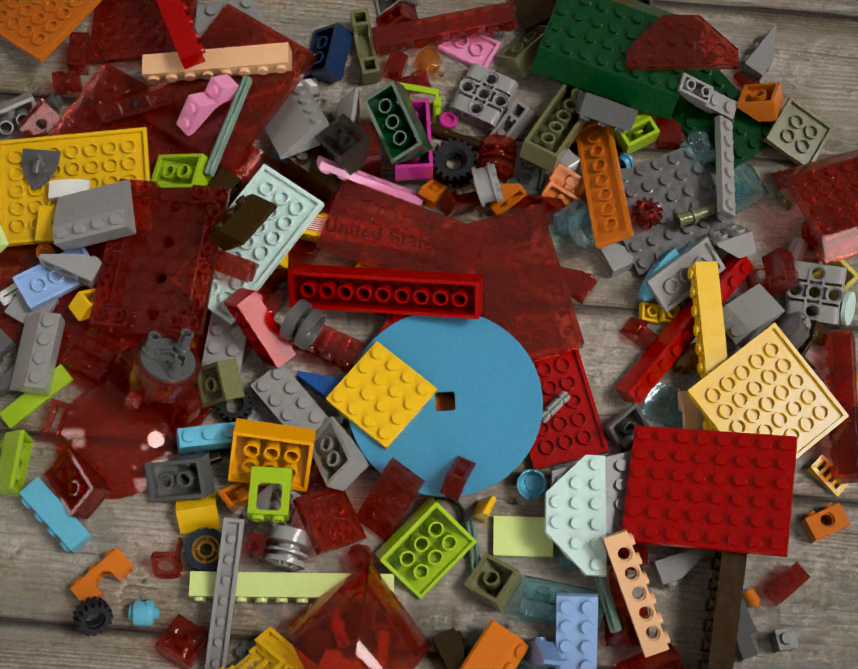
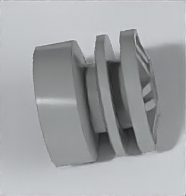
[264,525,313,570]

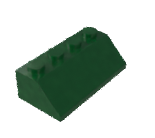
[363,80,433,164]

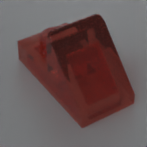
[620,317,659,351]

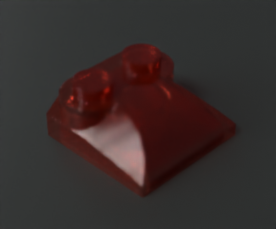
[154,614,209,669]

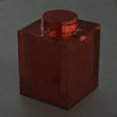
[384,50,409,82]

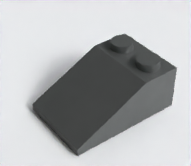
[144,452,215,502]

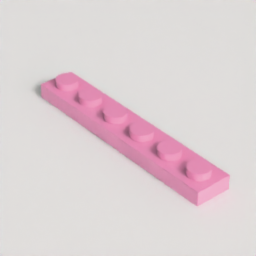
[316,156,424,206]

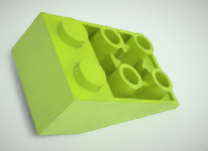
[612,106,660,154]

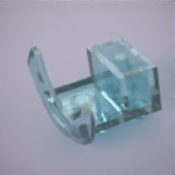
[553,200,595,248]

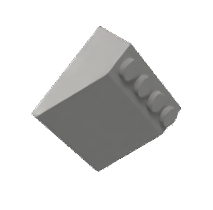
[259,85,333,160]
[53,179,136,251]

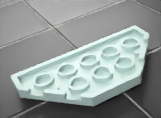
[545,455,607,577]

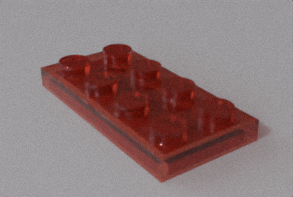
[355,458,425,541]

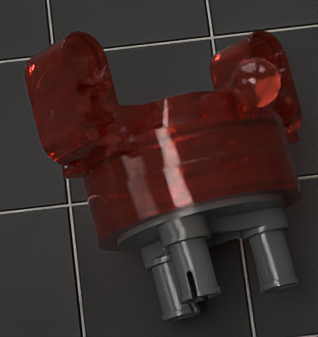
[112,329,202,430]

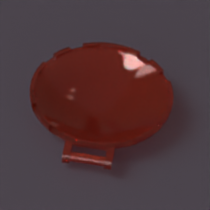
[38,381,174,499]

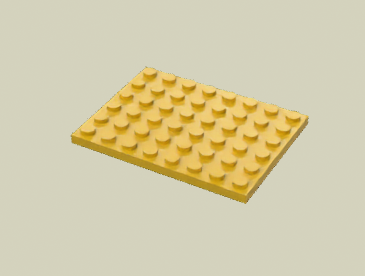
[0,127,154,247]

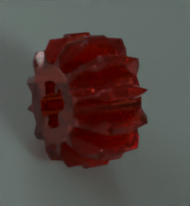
[631,197,663,229]

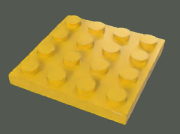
[325,341,437,450]

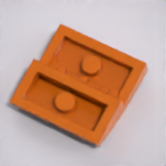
[540,162,585,214]

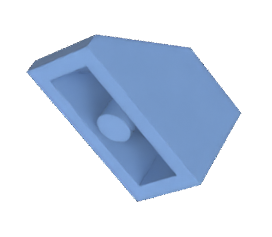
[525,637,562,669]

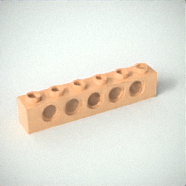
[602,529,670,657]

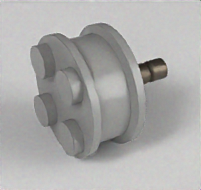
[456,162,504,207]

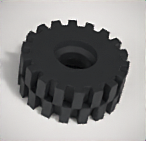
[432,138,477,188]

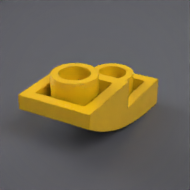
[639,302,680,325]

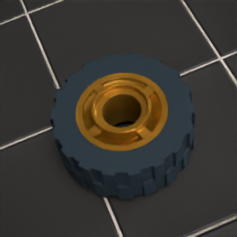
[184,527,222,572]

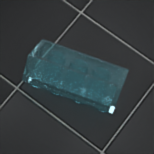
[517,575,603,635]

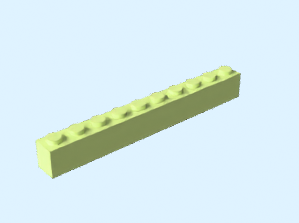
[189,571,394,605]

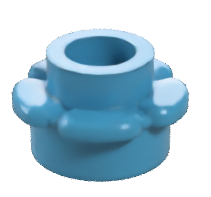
[618,152,633,169]

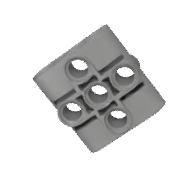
[448,63,519,131]
[782,260,847,325]

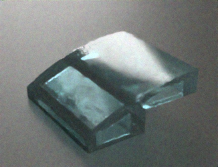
[640,382,682,428]

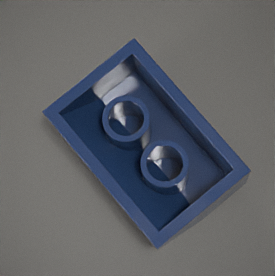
[302,23,353,84]

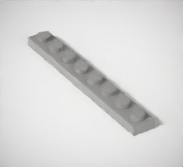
[205,517,245,669]

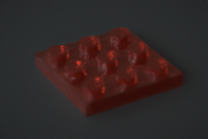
[292,488,367,556]

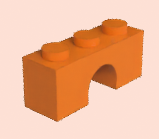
[70,547,136,601]

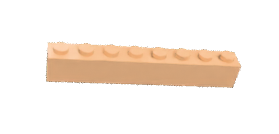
[142,42,292,84]

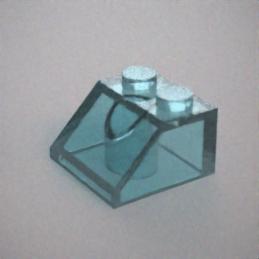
[715,164,770,214]

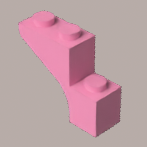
[176,74,239,136]

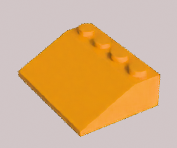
[228,418,316,492]

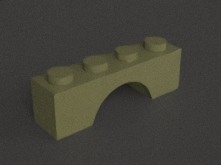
[350,8,381,84]

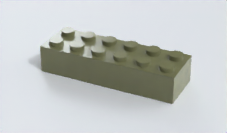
[519,84,600,173]

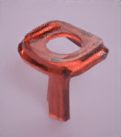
[150,537,184,579]

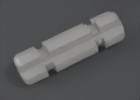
[541,391,570,423]

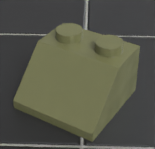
[195,358,245,408]
[464,552,523,613]

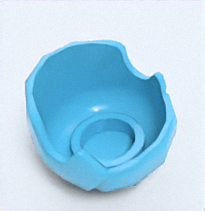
[516,469,547,499]

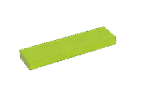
[0,364,74,429]

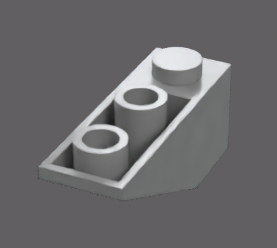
[741,26,777,84]

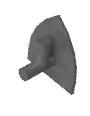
[22,148,61,190]

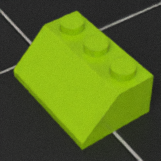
[0,430,33,498]

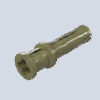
[673,203,719,229]

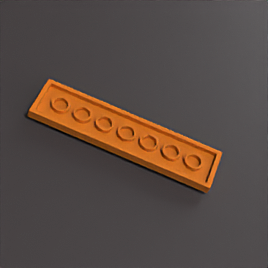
[576,120,634,249]

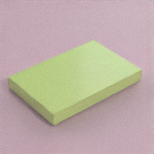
[493,516,553,558]

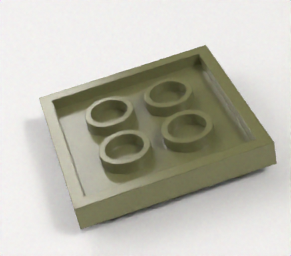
[763,97,835,172]

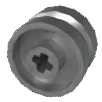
[279,299,327,350]

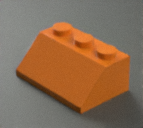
[459,619,529,669]

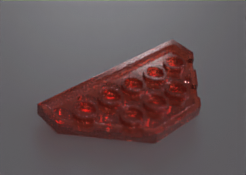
[626,15,739,70]

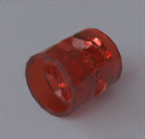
[52,68,83,95]

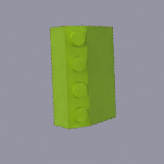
[375,496,477,599]

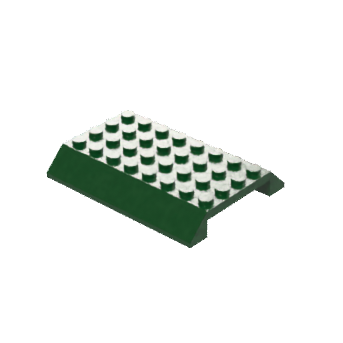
[531,0,705,121]

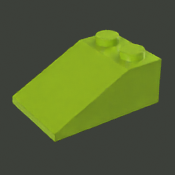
[151,153,212,198]

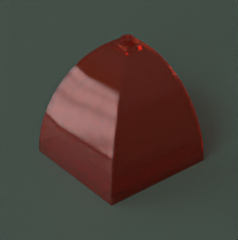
[287,561,430,669]

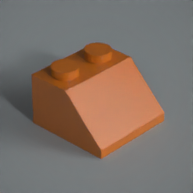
[737,82,784,122]

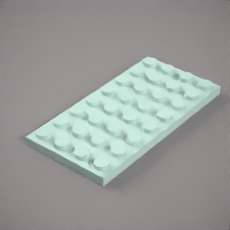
[170,164,325,325]

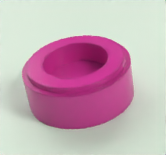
[439,111,458,130]

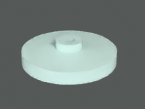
[840,291,856,326]

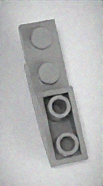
[677,73,738,120]

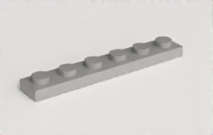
[714,115,736,219]

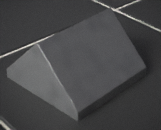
[604,402,649,453]

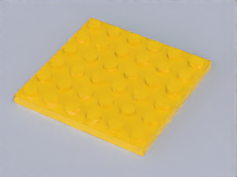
[686,323,849,459]

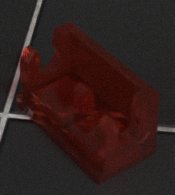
[212,250,260,282]
[246,530,271,564]

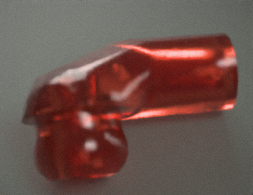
[733,71,760,89]

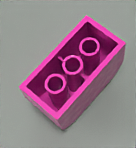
[394,98,433,181]

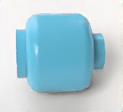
[128,599,160,626]

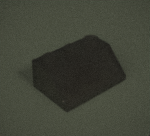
[315,113,371,176]

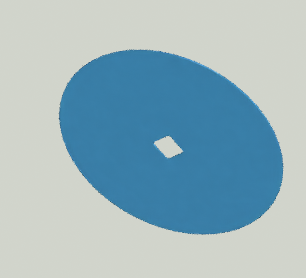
[349,315,543,497]

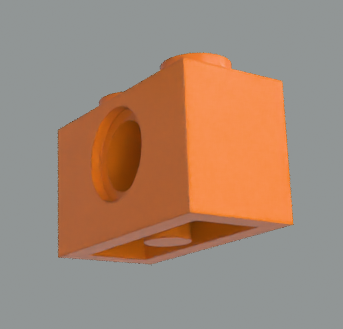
[800,502,851,544]

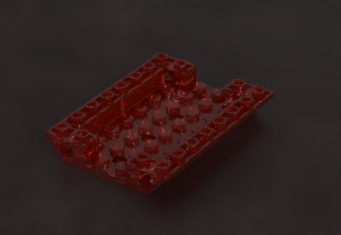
[89,179,231,338]

